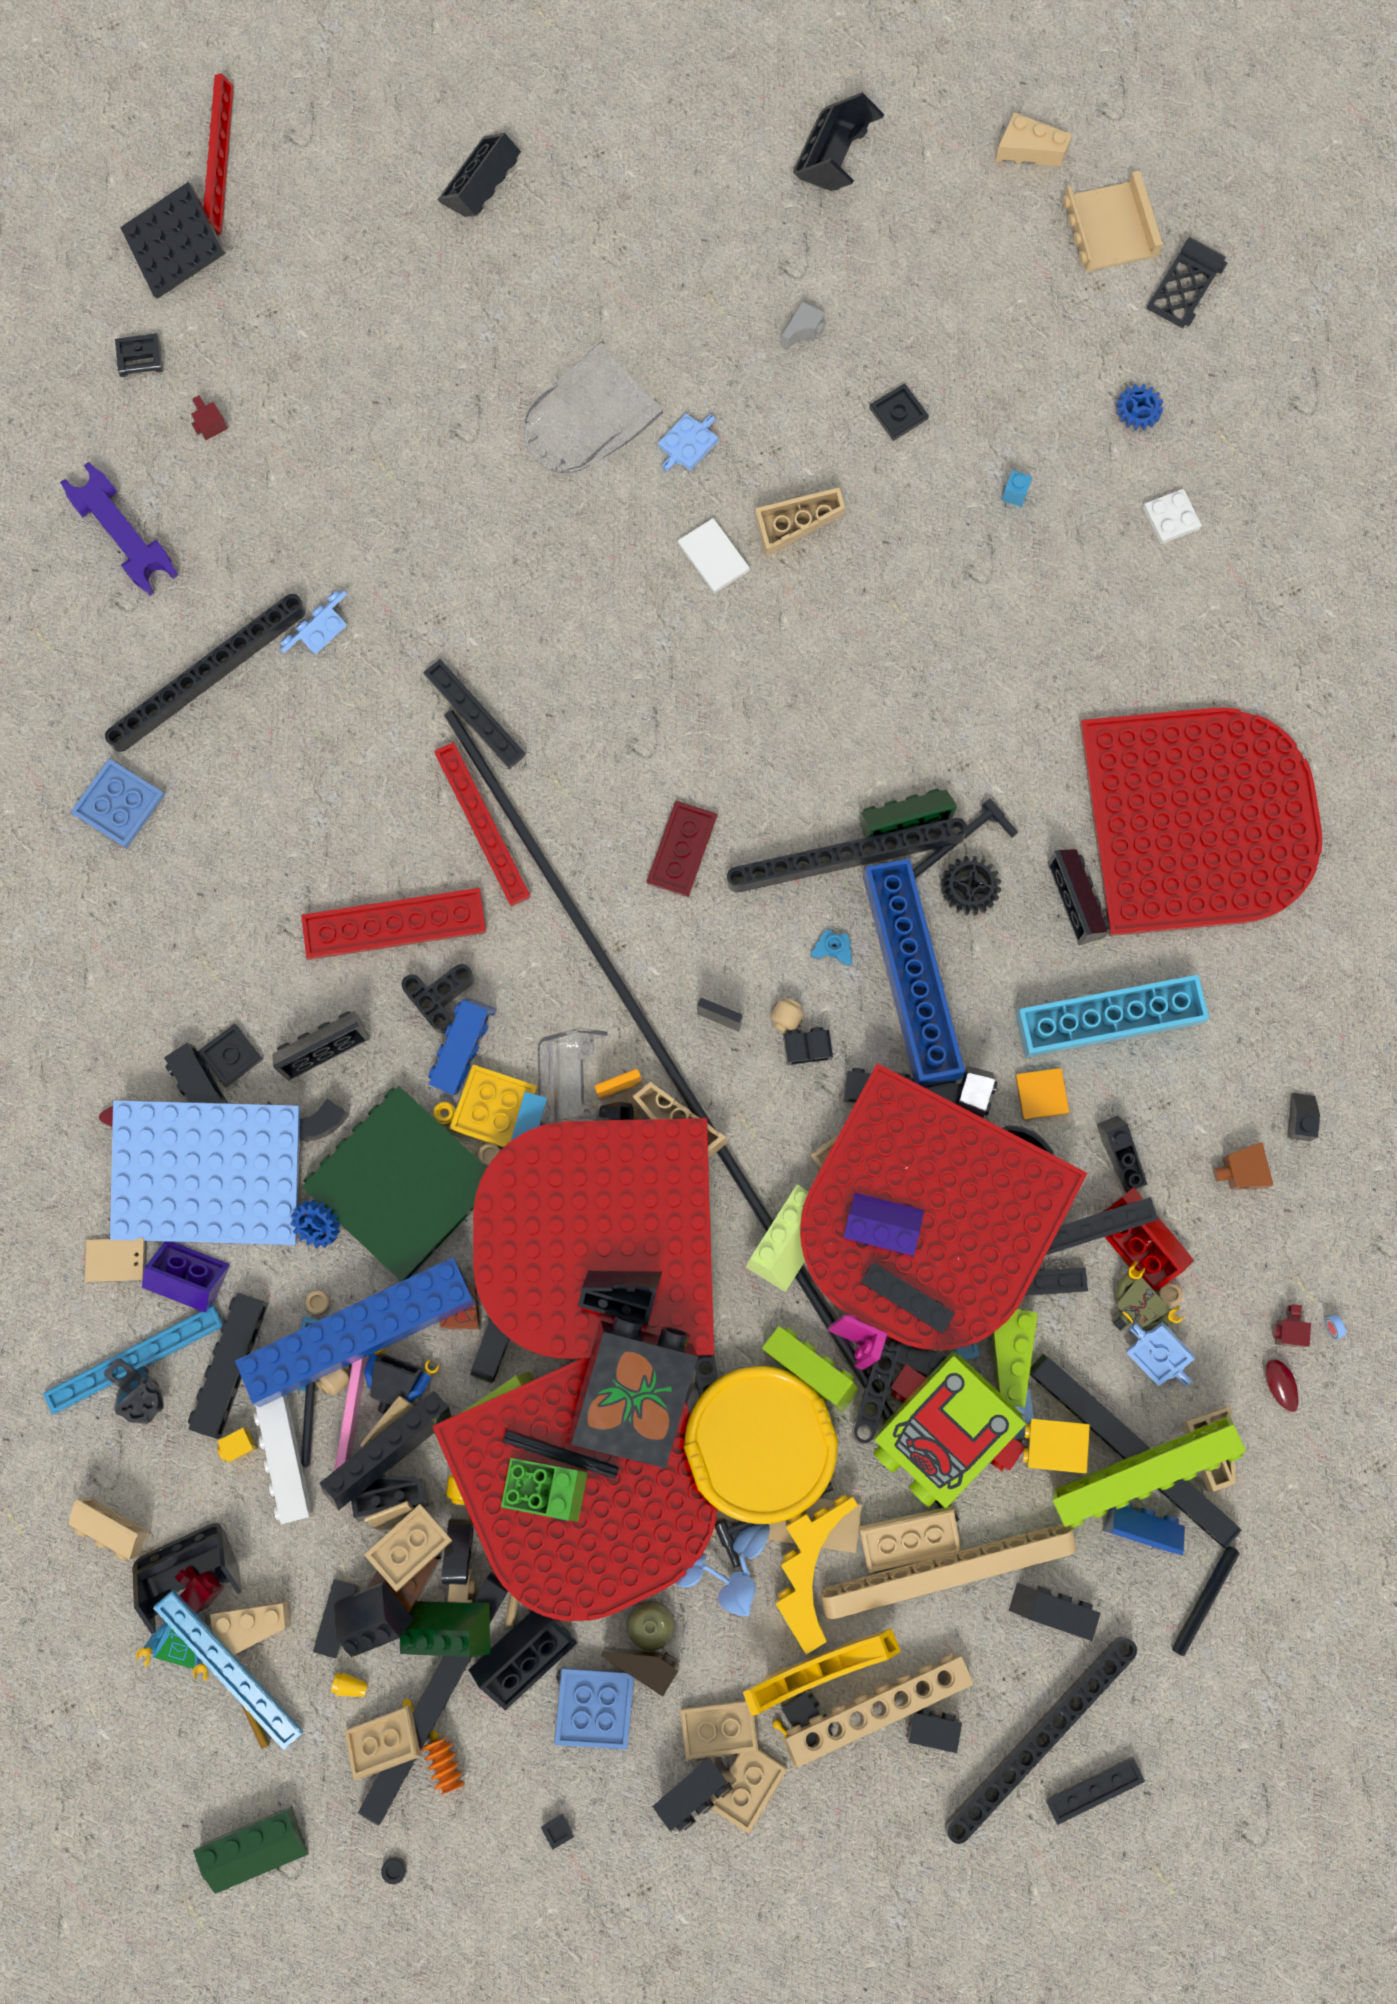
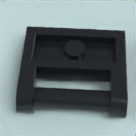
[115,333,163,377]

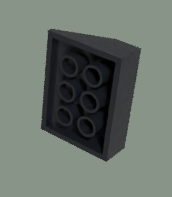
[272,1011,370,1081]

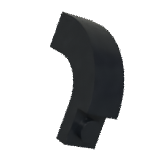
[266,1098,349,1141]

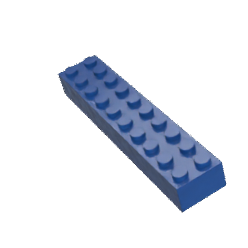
[863,859,965,1087]
[235,1257,476,1407]

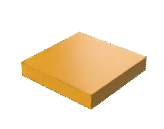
[1015,1068,1069,1120]
[594,1069,642,1101]

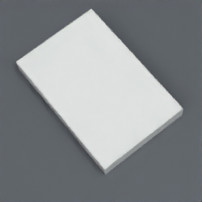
[678,518,750,594]

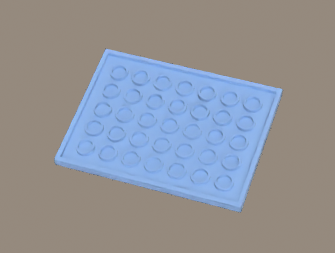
[110,1100,300,1245]

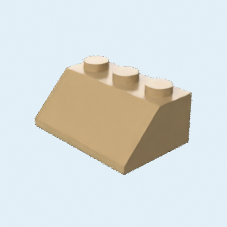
[68,1498,151,1561]

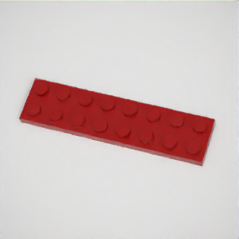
[301,888,486,960]

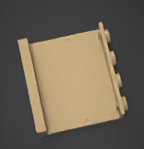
[1062,171,1163,272]

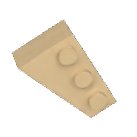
[995,112,1072,167]
[1181,1406,1236,1492]
[210,1601,291,1655]

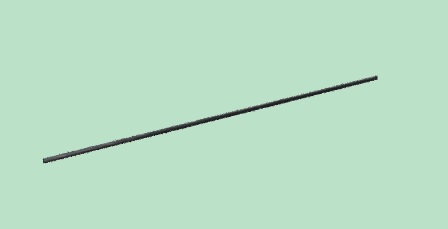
[444,710,960,1522]

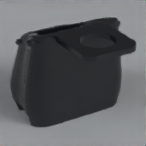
[104,1359,164,1424]

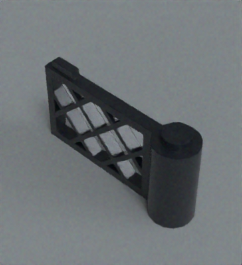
[1146,237,1228,329]

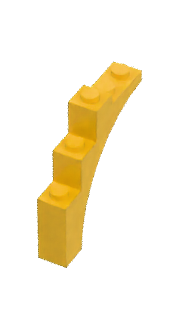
[775,1494,858,1655]
[743,1628,901,1716]

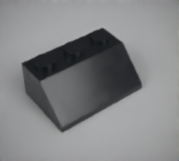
[334,1582,413,1658]

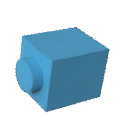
[1002,470,1032,507]

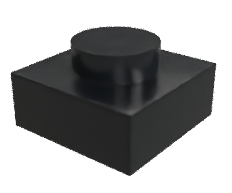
[541,1813,575,1850]

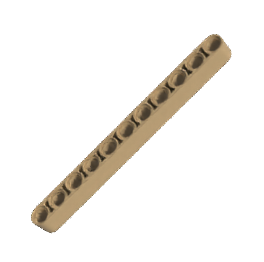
[820,1524,1077,1619]

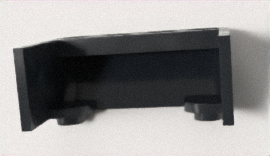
[793,92,885,191]
[132,1523,242,1634]

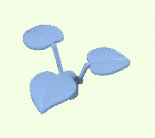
[675,1524,770,1616]

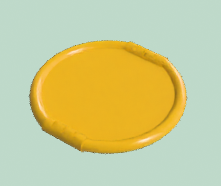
[683,1366,839,1524]

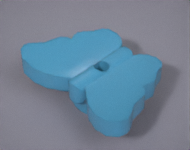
[811,930,852,966]

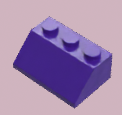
[844,1193,924,1256]
[142,1241,230,1313]

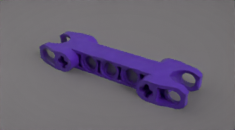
[60,462,178,596]

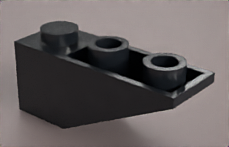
[1096,1116,1147,1193]

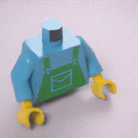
[135,1612,209,1681]

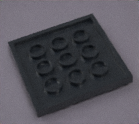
[120,182,226,299]

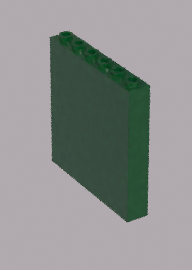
[302,1086,487,1282]

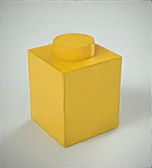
[217,1428,258,1463]

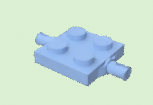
[658,414,719,472]
[1126,1322,1195,1387]

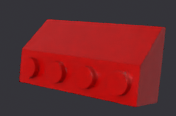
[1103,1187,1195,1292]

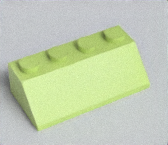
[746,1185,809,1292]

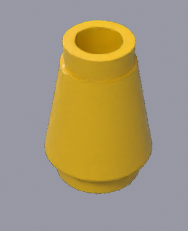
[330,1671,368,1697]

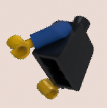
[364,1347,439,1414]

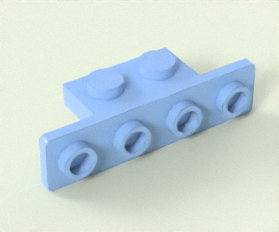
[278,590,347,655]

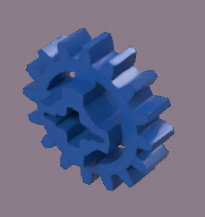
[1116,384,1164,431]
[290,1199,341,1249]

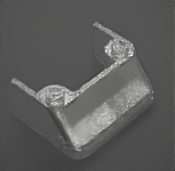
[537,1028,609,1126]

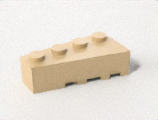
[754,487,845,557]
[633,1082,729,1159]

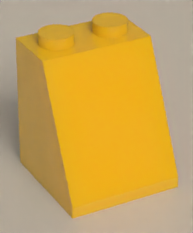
[1023,1419,1090,1474]

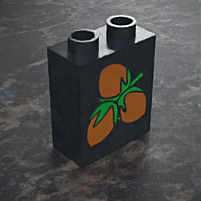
[569,1315,698,1468]

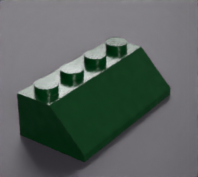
[859,789,957,838]
[400,1601,490,1657]
[193,1806,309,1894]

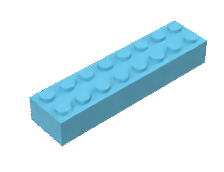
[1015,975,1209,1058]

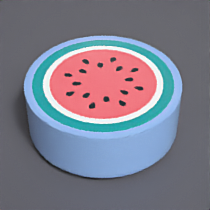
[1325,1314,1346,1339]

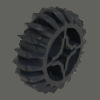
[940,856,1001,916]

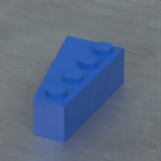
[428,999,497,1095]

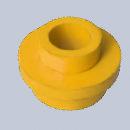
[433,1101,456,1125]

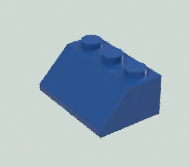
[1103,1503,1185,1556]

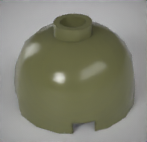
[627,1600,675,1651]

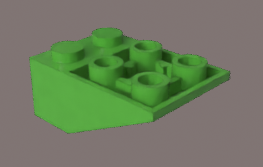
[501,1458,588,1521]

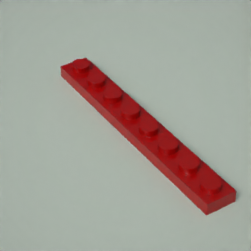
[204,73,234,235]
[434,742,531,907]

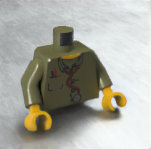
[1111,1262,1186,1331]

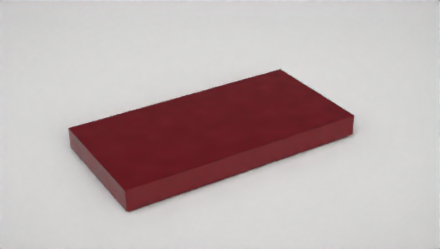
[647,801,718,898]

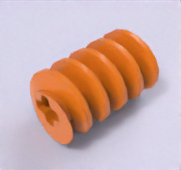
[421,1736,465,1794]

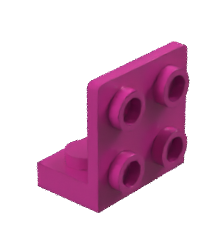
[828,1315,887,1370]

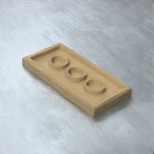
[767,1498,862,1553]
[859,1506,961,1573]

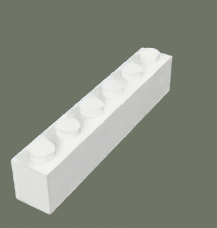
[254,1395,313,1524]

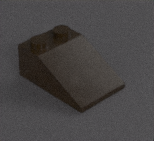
[601,1646,679,1697]

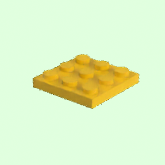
[449,1065,538,1148]

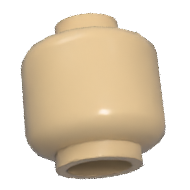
[770,998,804,1033]
[315,1366,351,1395]

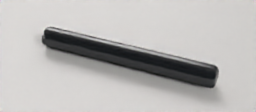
[503,1430,619,1479]
[1172,1546,1240,1656]

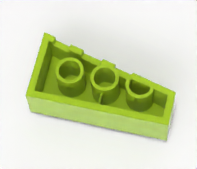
[990,1309,1038,1409]
[762,1326,859,1413]

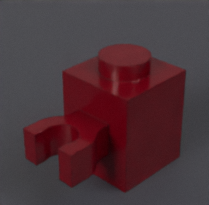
[191,395,228,441]
[1272,1304,1311,1348]
[175,1566,224,1614]

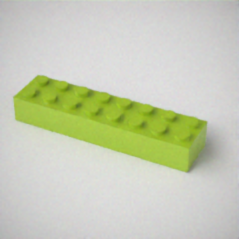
[1052,1415,1246,1527]

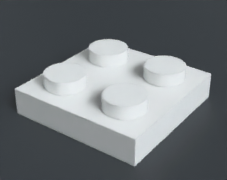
[1143,489,1202,545]

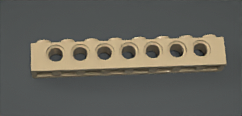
[782,1653,974,1767]

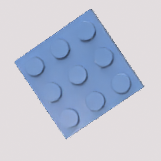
[70,758,165,849]
[554,1667,634,1750]

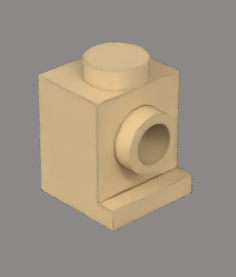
[448,1568,476,1602]

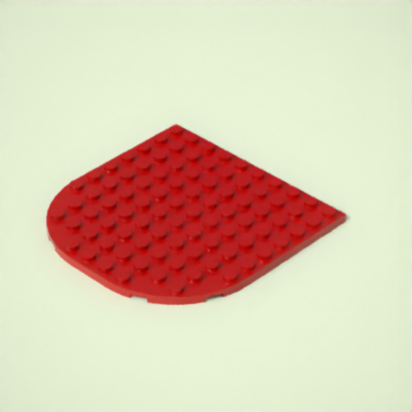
[1080,707,1322,936]
[800,1063,1088,1350]
[473,1118,714,1359]
[432,1359,718,1621]

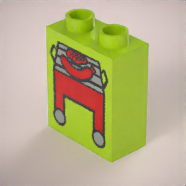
[873,1350,1026,1508]

